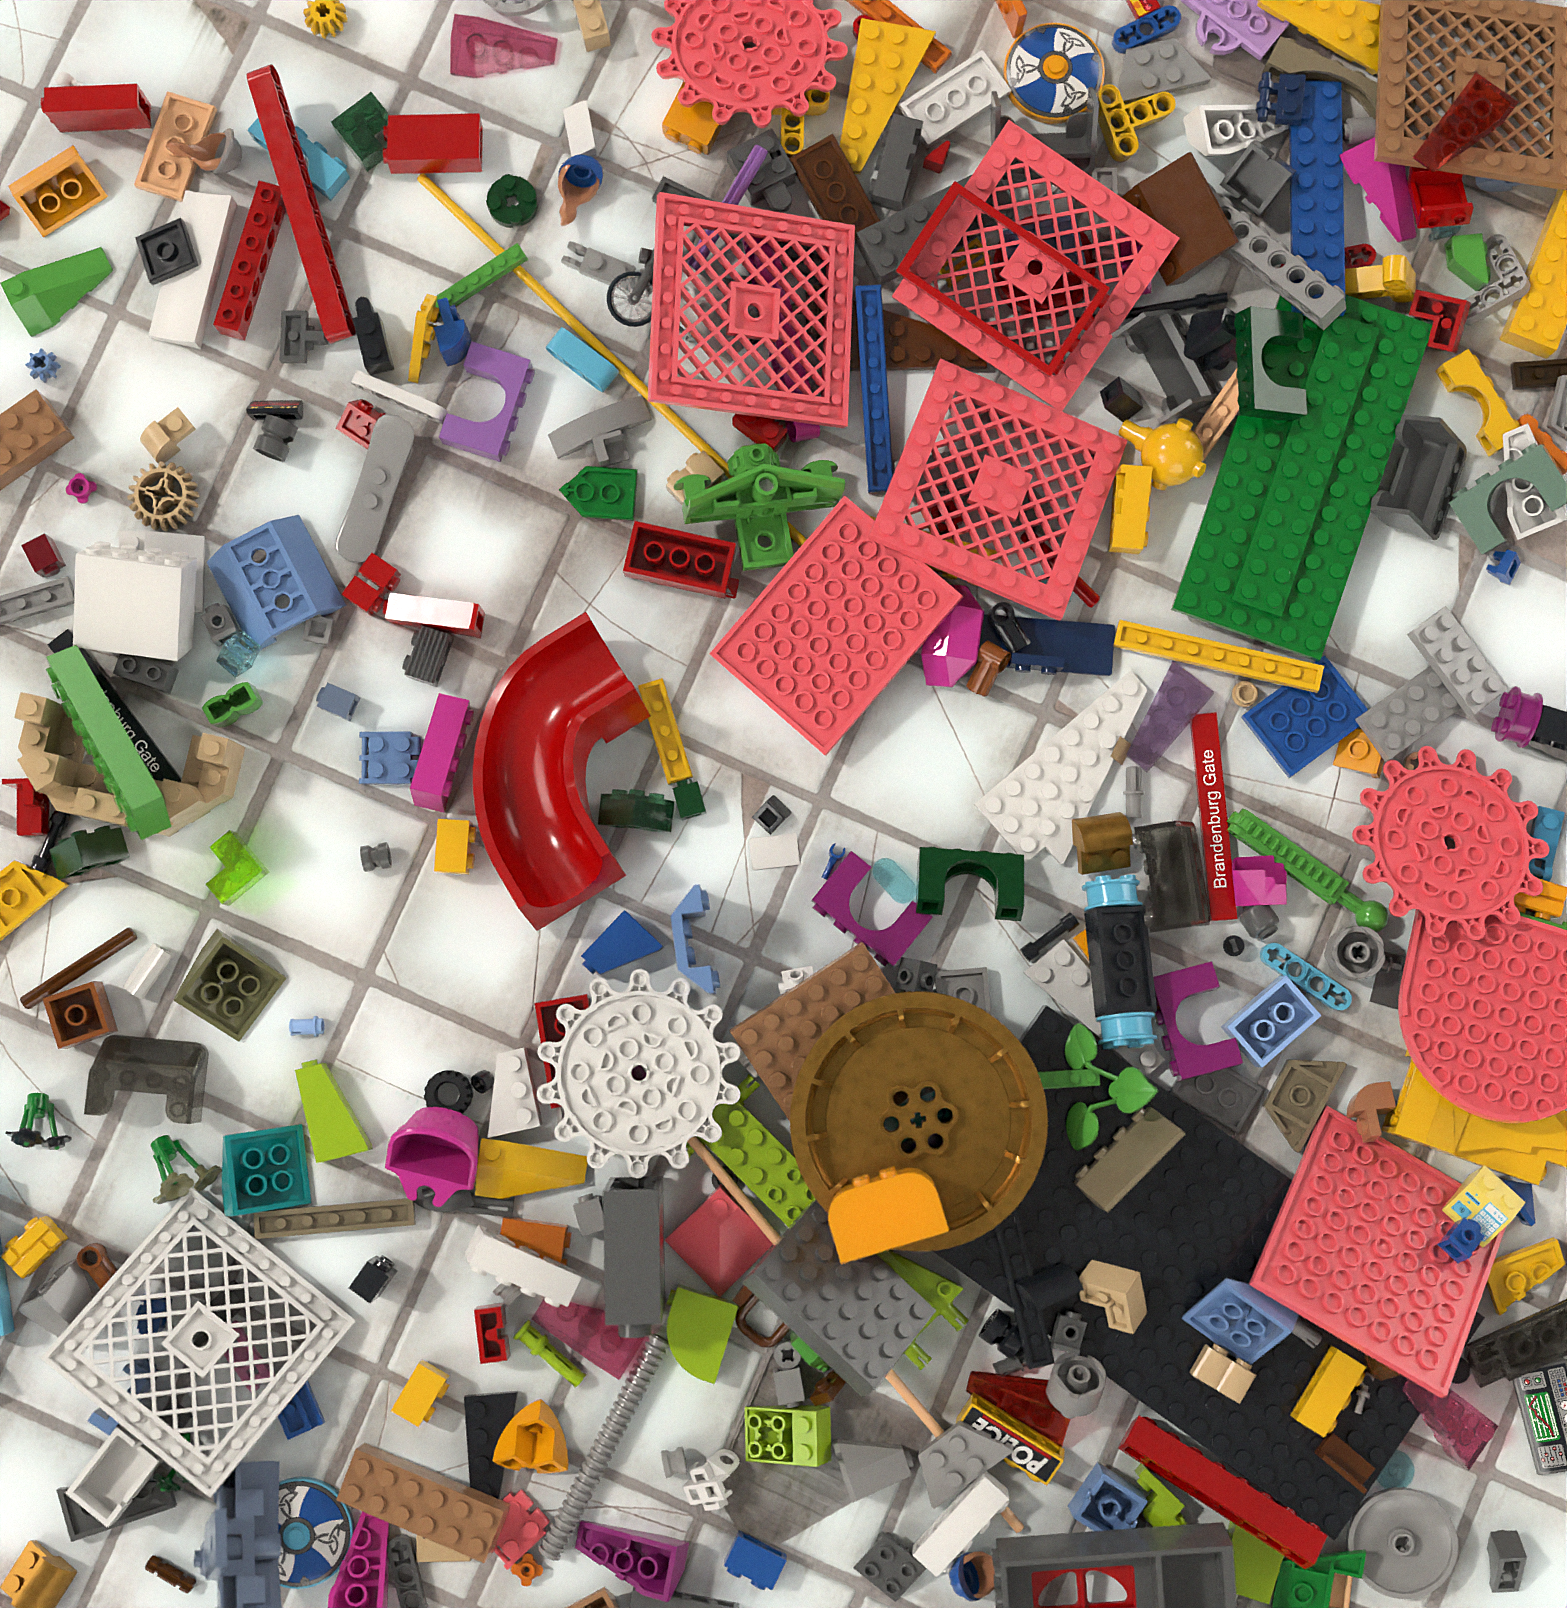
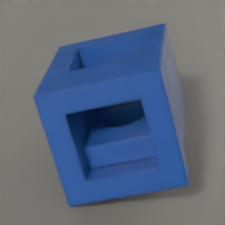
[1437,1217,1485,1263]
[136,1293,173,1334]

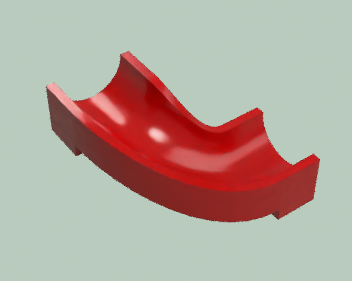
[473,612,650,931]

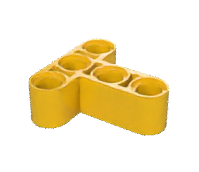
[1096,84,1176,162]
[771,89,830,158]
[1345,255,1416,303]

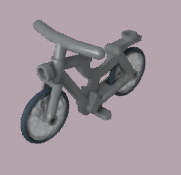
[607,247,759,348]

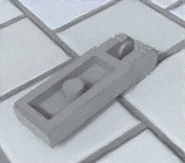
[561,241,636,292]

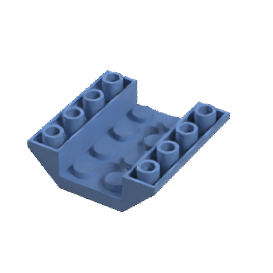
[207,515,346,653]
[671,884,720,994]

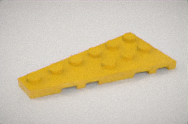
[1257,0,1380,75]
[839,18,936,175]

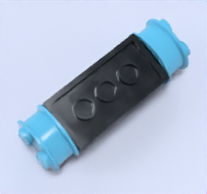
[1082,875,1157,1050]

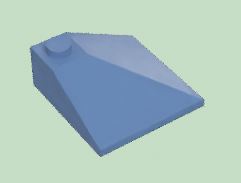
[1182,1279,1299,1365]

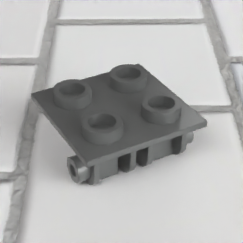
[1369,951,1406,1009]
[853,1531,927,1602]

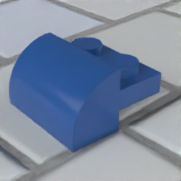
[434,298,471,367]

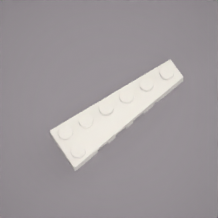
[1023,939,1165,1076]

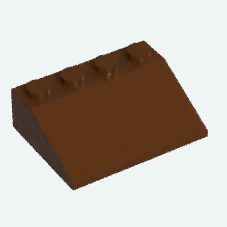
[1121,152,1239,287]

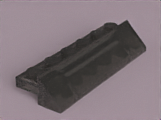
[1464,1299,1567,1388]

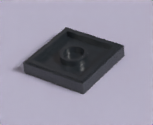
[135,218,199,285]

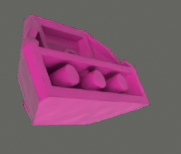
[921,584,985,688]

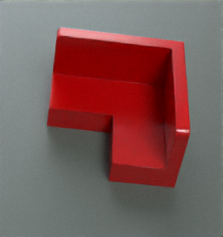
[2,778,50,836]

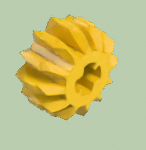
[303,0,348,39]

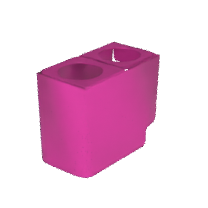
[1232,855,1287,906]

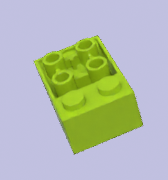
[745,1405,832,1467]

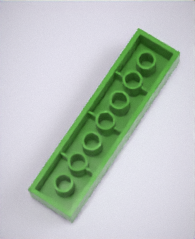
[46,645,172,840]

